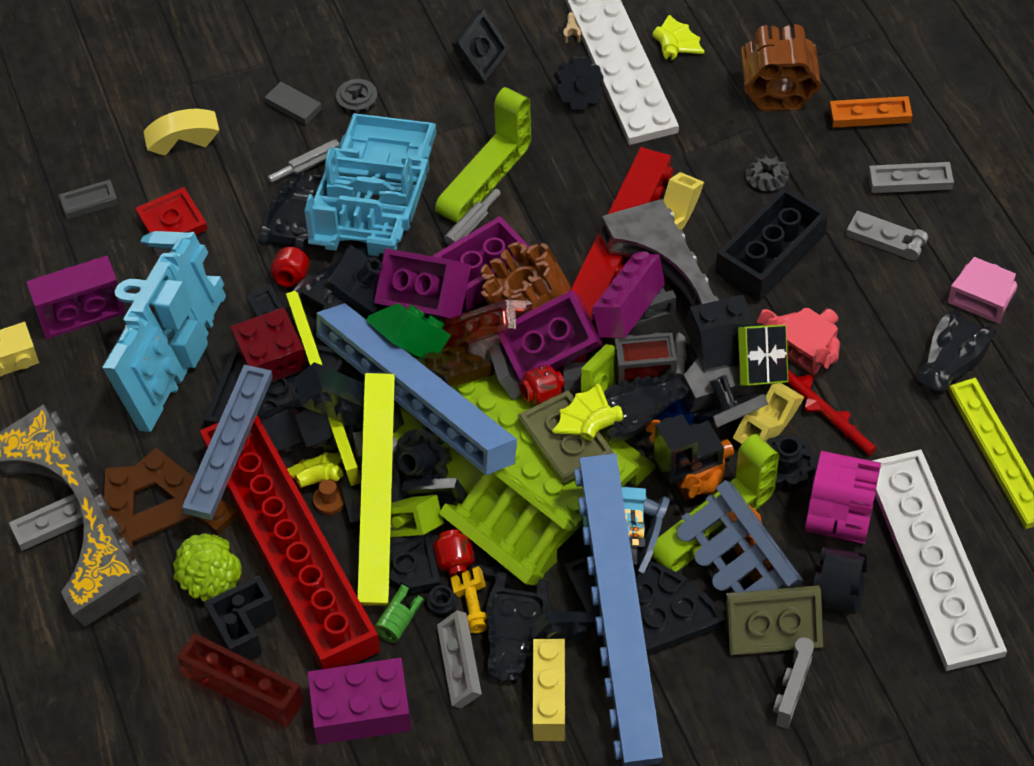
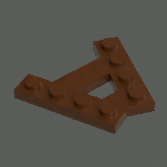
[104,447,239,560]

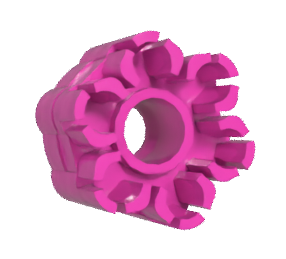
[805,451,881,544]

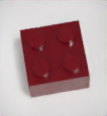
[230,307,307,382]

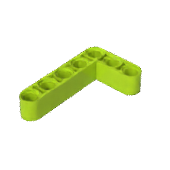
[435,87,531,223]
[652,434,779,572]

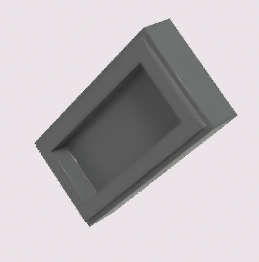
[265,82,322,125]
[59,180,118,220]
[489,344,521,400]

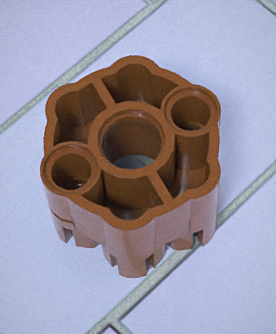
[741,24,821,111]
[480,242,571,326]

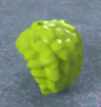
[173,533,242,601]

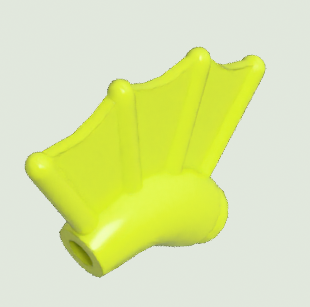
[652,15,705,60]
[552,384,623,441]
[287,452,343,488]

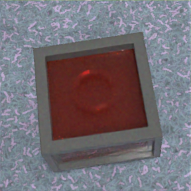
[615,332,677,385]

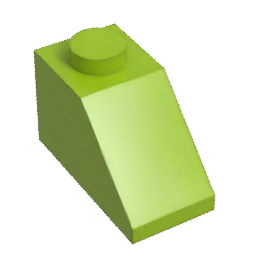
[390,495,444,537]

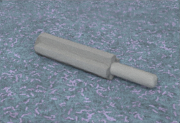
[268,139,340,183]
[443,189,501,246]

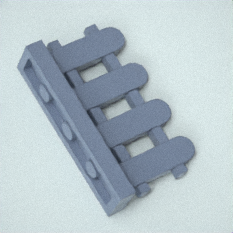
[677,480,804,593]

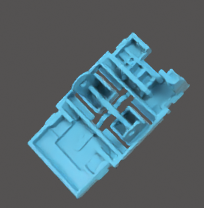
[305,113,436,256]

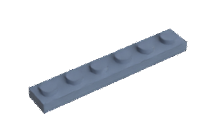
[182,365,273,520]

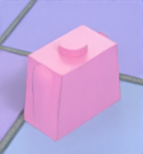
[948,257,1017,324]

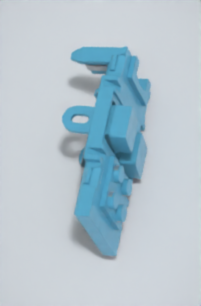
[102,231,226,432]

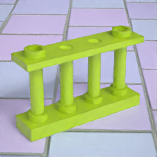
[439,468,578,586]

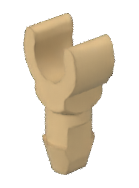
[563,12,581,43]

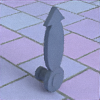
[635,496,670,573]

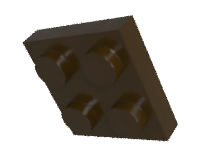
[416,346,494,387]

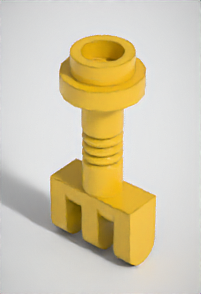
[451,566,488,634]

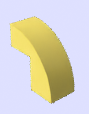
[143,109,219,156]
[663,172,704,230]
[733,383,804,444]

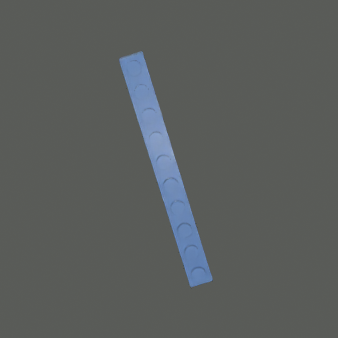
[316,303,517,475]
[574,453,663,766]

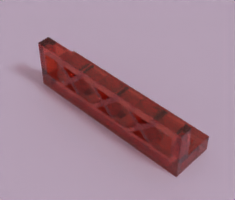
[441,300,532,352]

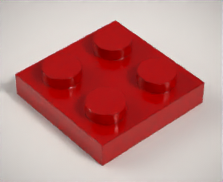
[135,187,208,235]

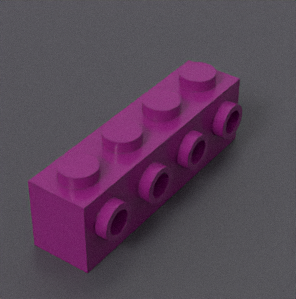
[592,252,665,338]

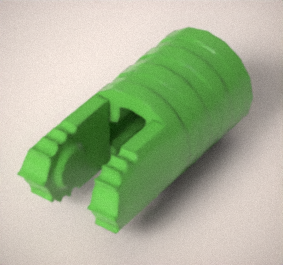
[374,585,424,643]

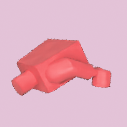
[756,308,840,375]

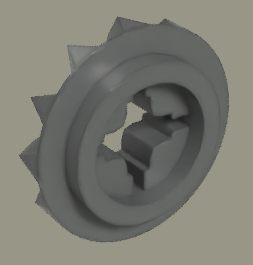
[336,79,378,114]
[746,155,789,191]

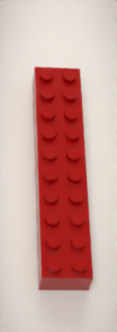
[200,415,380,670]

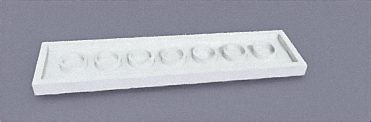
[565,0,679,145]
[872,450,1007,671]

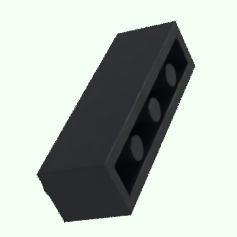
[294,362,405,433]

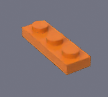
[829,96,913,128]

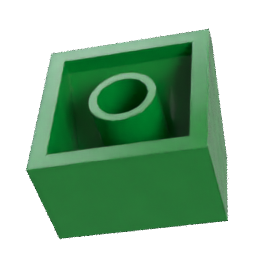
[366,303,451,358]

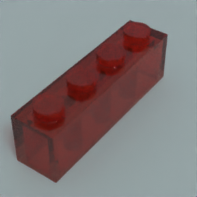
[177,633,304,727]

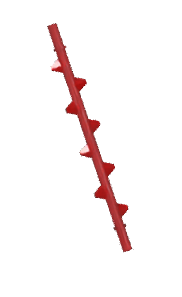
[672,281,877,456]

